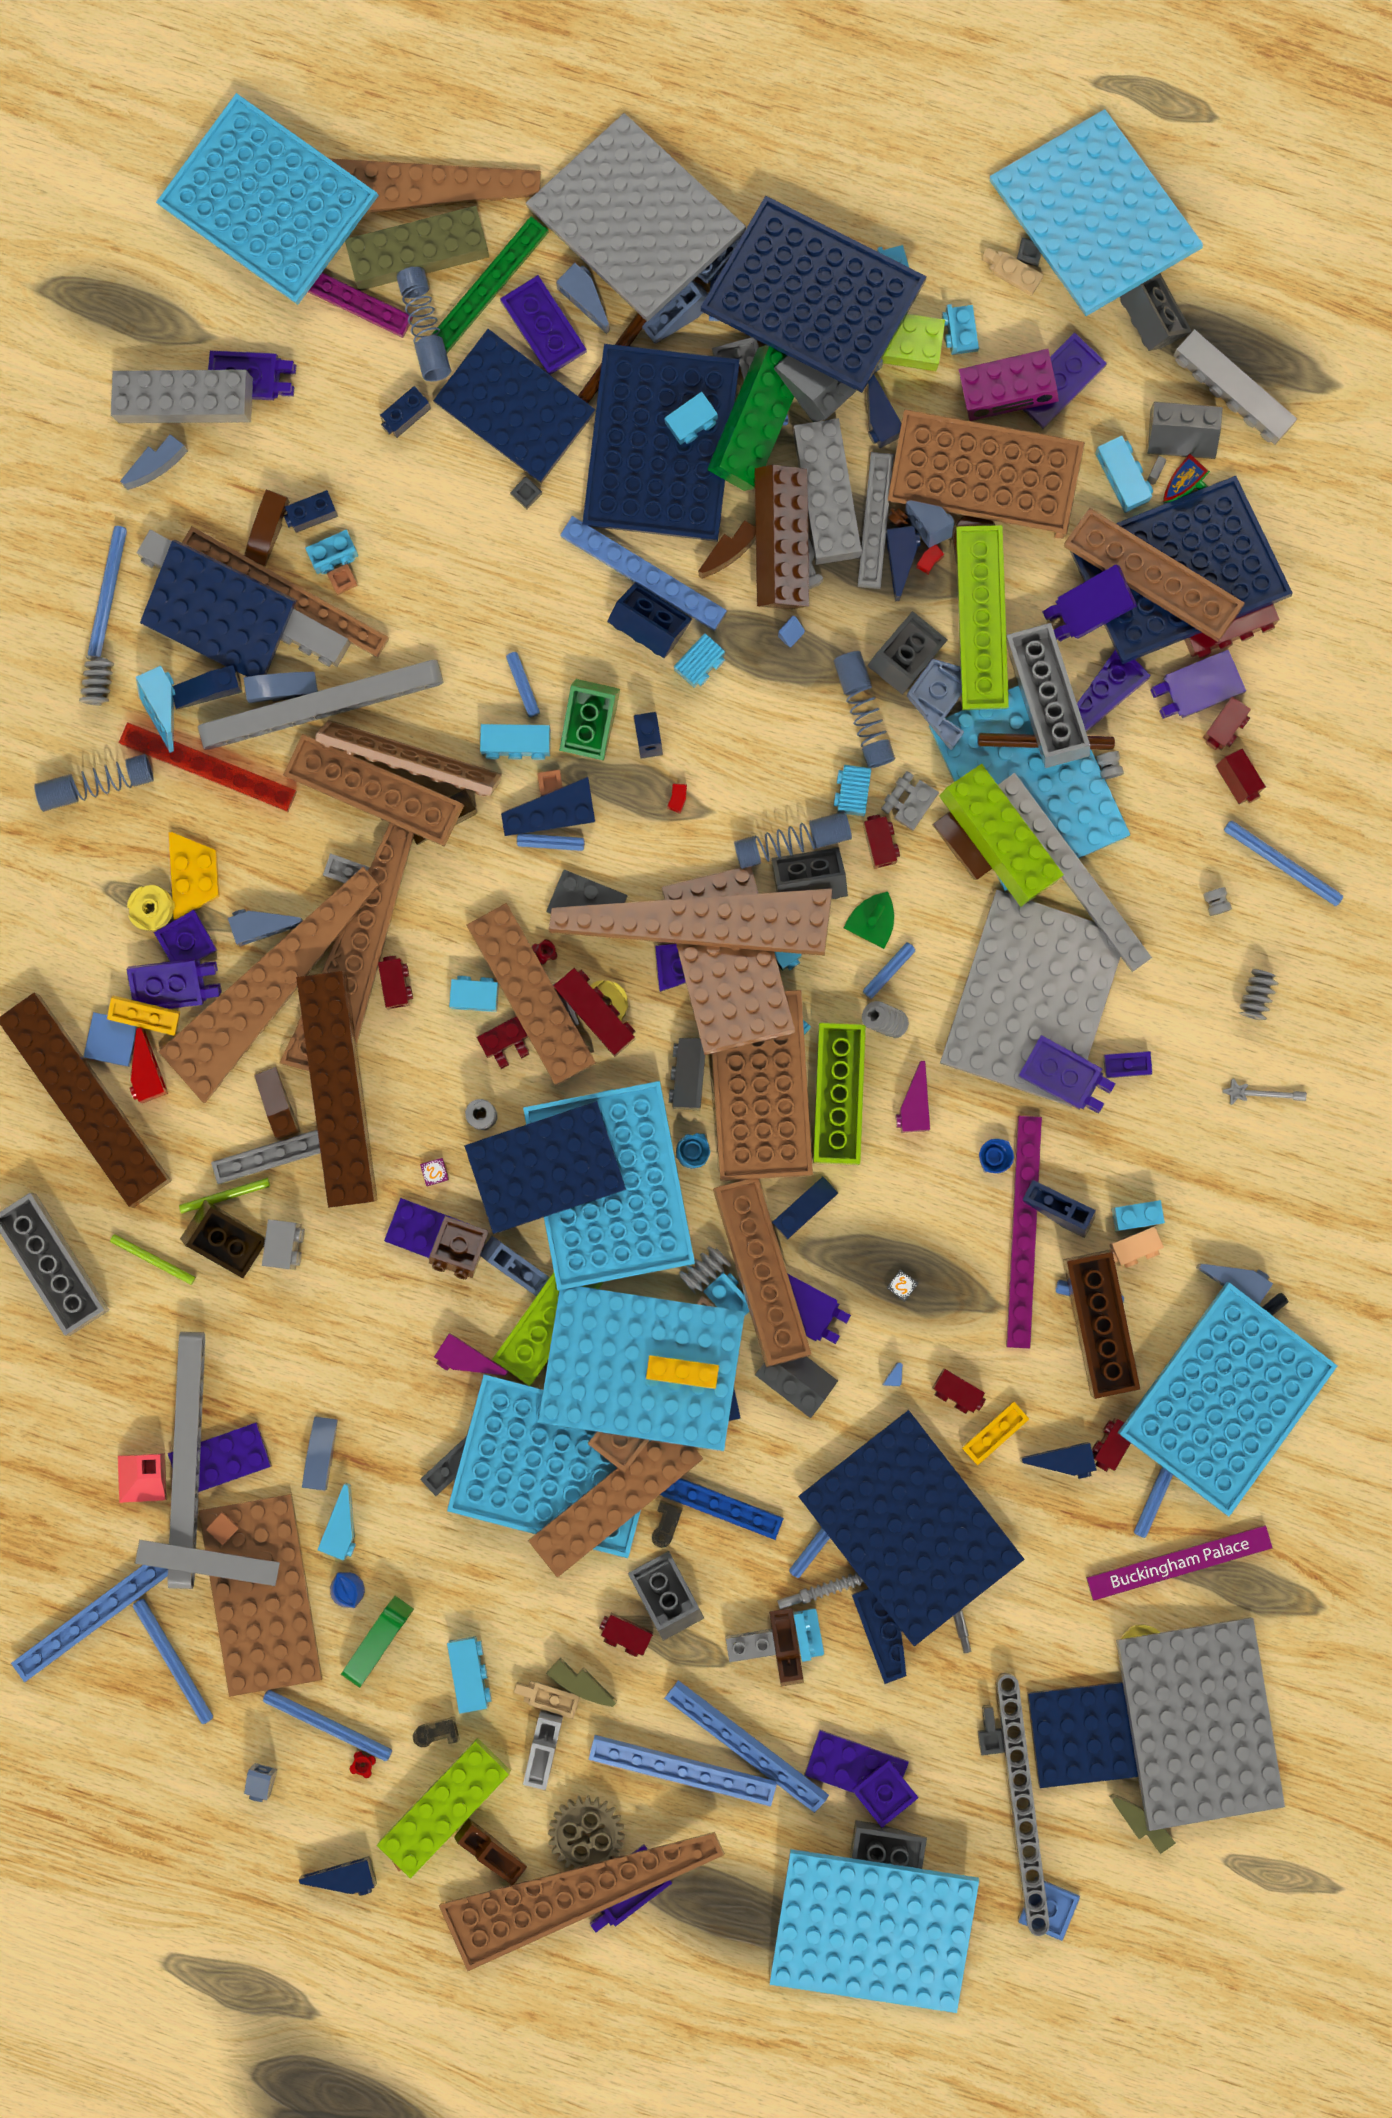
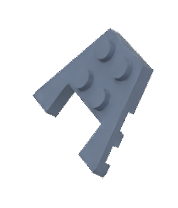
[907,658,964,750]

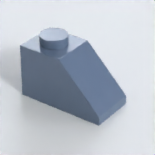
[905,500,954,548]
[244,1763,278,1802]

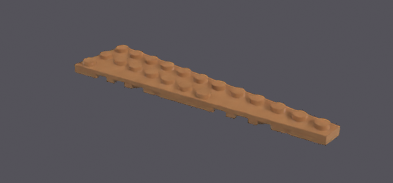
[329,158,541,213]
[280,823,414,1071]
[158,867,380,1103]
[549,889,832,956]
[439,1832,725,1971]

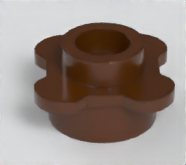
[888,508,909,528]

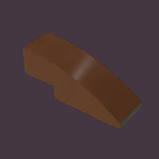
[244,489,290,567]
[698,520,756,579]
[932,811,992,880]
[769,1608,804,1687]
[454,1818,527,1885]

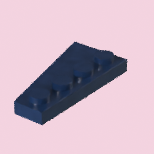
[501,776,595,836]
[851,1588,907,1684]

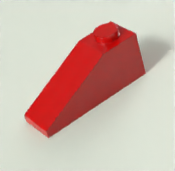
[130,1027,168,1103]

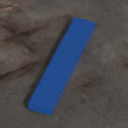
[660,1478,784,1540]

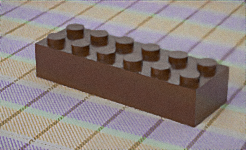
[755,465,809,610]
[1063,1250,1141,1399]

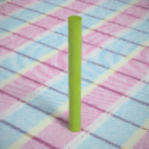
[179,1178,270,1214]
[110,1234,196,1285]

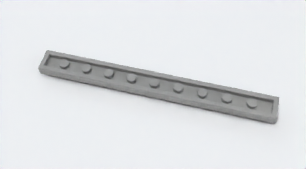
[998,773,1152,972]

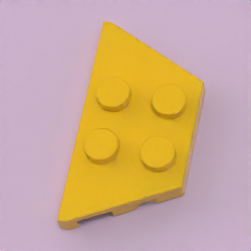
[168,832,220,920]

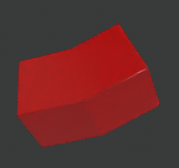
[916,545,944,575]
[667,784,687,814]

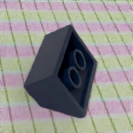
[607,582,692,658]

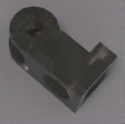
[652,1501,683,1548]
[413,1716,460,1747]

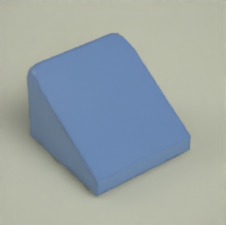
[778,616,805,647]
[882,1363,903,1386]

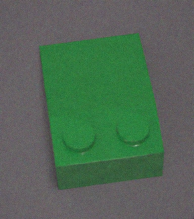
[559,679,620,761]

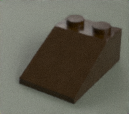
[180,1200,266,1278]

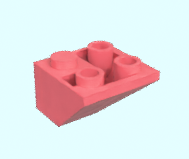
[118,1453,167,1503]

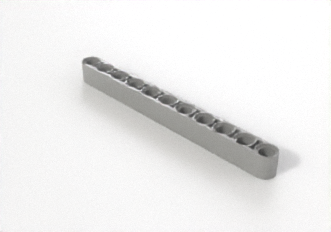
[198,660,444,750]
[168,1332,205,1589]
[996,1673,1049,1936]

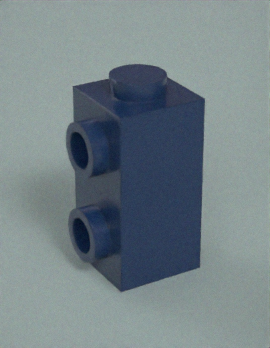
[380,386,431,438]
[284,490,338,533]

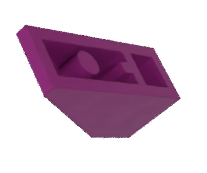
[896,1061,930,1133]
[434,1333,509,1375]

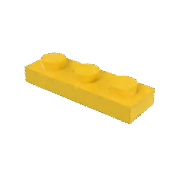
[107,995,181,1036]
[646,1355,719,1389]
[962,1401,1029,1466]

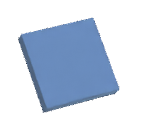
[83,1012,139,1067]
[1018,1877,1080,1941]

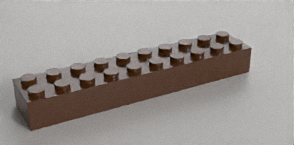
[296,971,378,1208]
[0,992,171,1208]

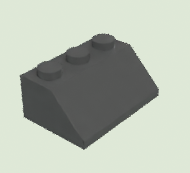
[1120,273,1192,351]
[1147,402,1223,459]
[771,847,848,899]
[668,1038,705,1111]
[755,1357,838,1418]

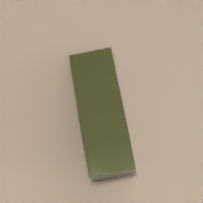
[546,1657,617,1707]
[1109,1794,1176,1854]

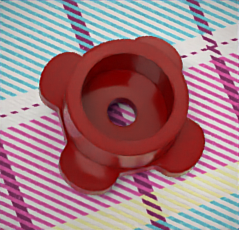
[349,1751,376,1778]

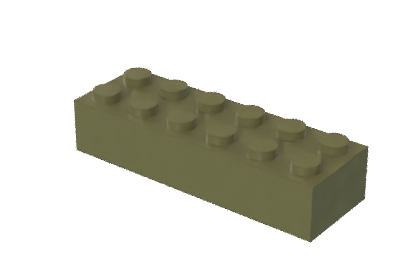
[345,206,489,291]

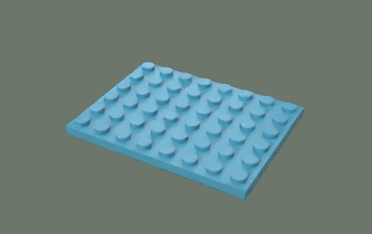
[156,93,379,305]
[990,109,1203,316]
[929,685,1130,892]
[523,1081,695,1290]
[1118,1282,1338,1517]
[538,1284,745,1451]
[447,1374,651,1558]
[770,1849,979,2013]

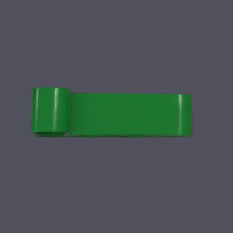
[341,1596,414,1688]

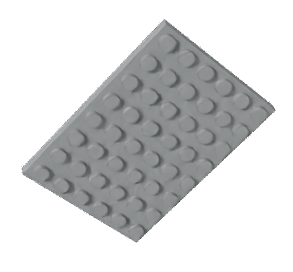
[526,113,746,322]
[940,890,1120,1107]
[1116,1617,1285,1831]

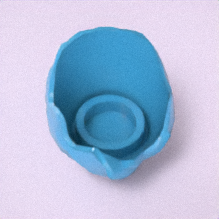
[676,1133,710,1169]

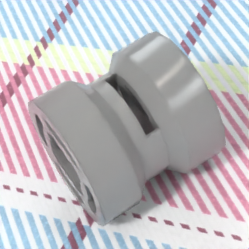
[1096,751,1124,779]
[1203,887,1232,916]

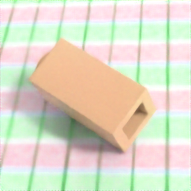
[1109,1226,1164,1268]

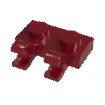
[476,1016,530,1069]

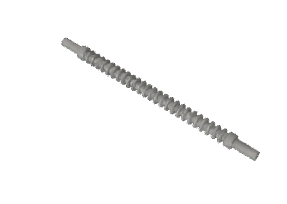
[777,1572,864,1609]

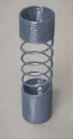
[397,267,451,382]
[833,651,895,768]
[34,754,154,812]
[734,811,852,869]

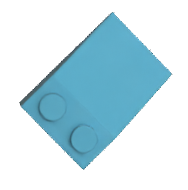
[136,666,175,752]

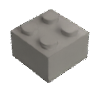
[262,1219,305,1270]

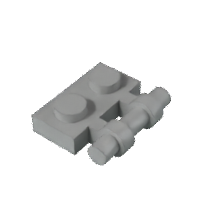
[881,771,939,831]

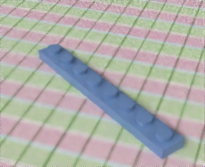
[560,516,727,631]
[11,1565,168,1682]
[664,1680,829,1813]
[589,1735,777,1806]

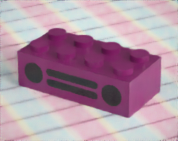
[959,349,1059,421]

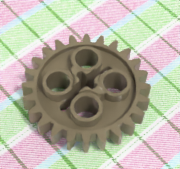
[548,1795,625,1868]

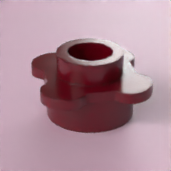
[532,939,557,965]

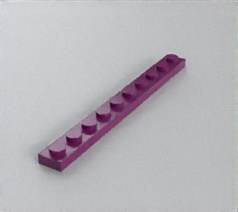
[1006,1116,1042,1349]

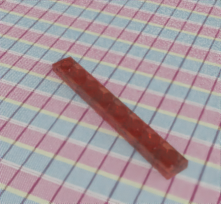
[119,722,297,812]

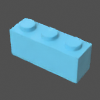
[1095,436,1153,513]
[480,724,551,760]
[447,1636,492,1714]

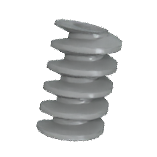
[79,656,114,706]
[1239,969,1279,1020]
[862,1001,909,1038]
[465,1099,497,1130]
[679,1246,731,1295]

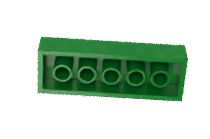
[707,345,794,491]

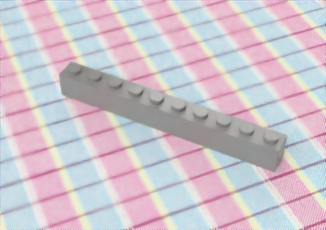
[137,529,351,667]

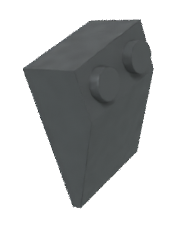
[774,355,856,422]
[867,611,947,695]
[628,1551,704,1641]
[850,1820,927,1869]

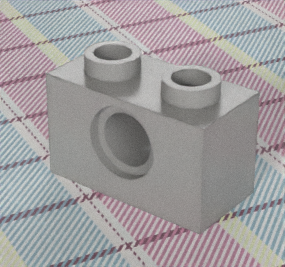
[726,1629,776,1662]

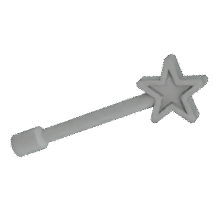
[1222,1079,1307,1105]

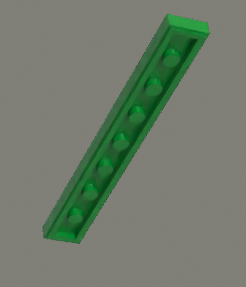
[416,216,549,354]

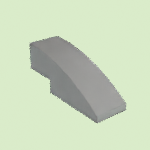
[523,1710,563,1790]

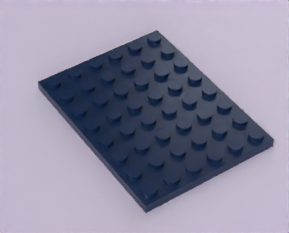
[701,195,927,393]
[582,344,740,542]
[1070,476,1293,664]
[798,1410,1025,1646]

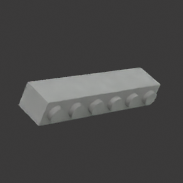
[1173,329,1297,445]

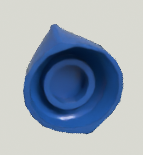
[979,1139,1014,1174]
[330,1572,365,1608]

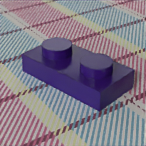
[1103,1051,1152,1078]

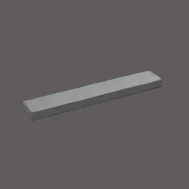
[858,452,894,589]
[211,1130,320,1184]
[135,1539,280,1586]

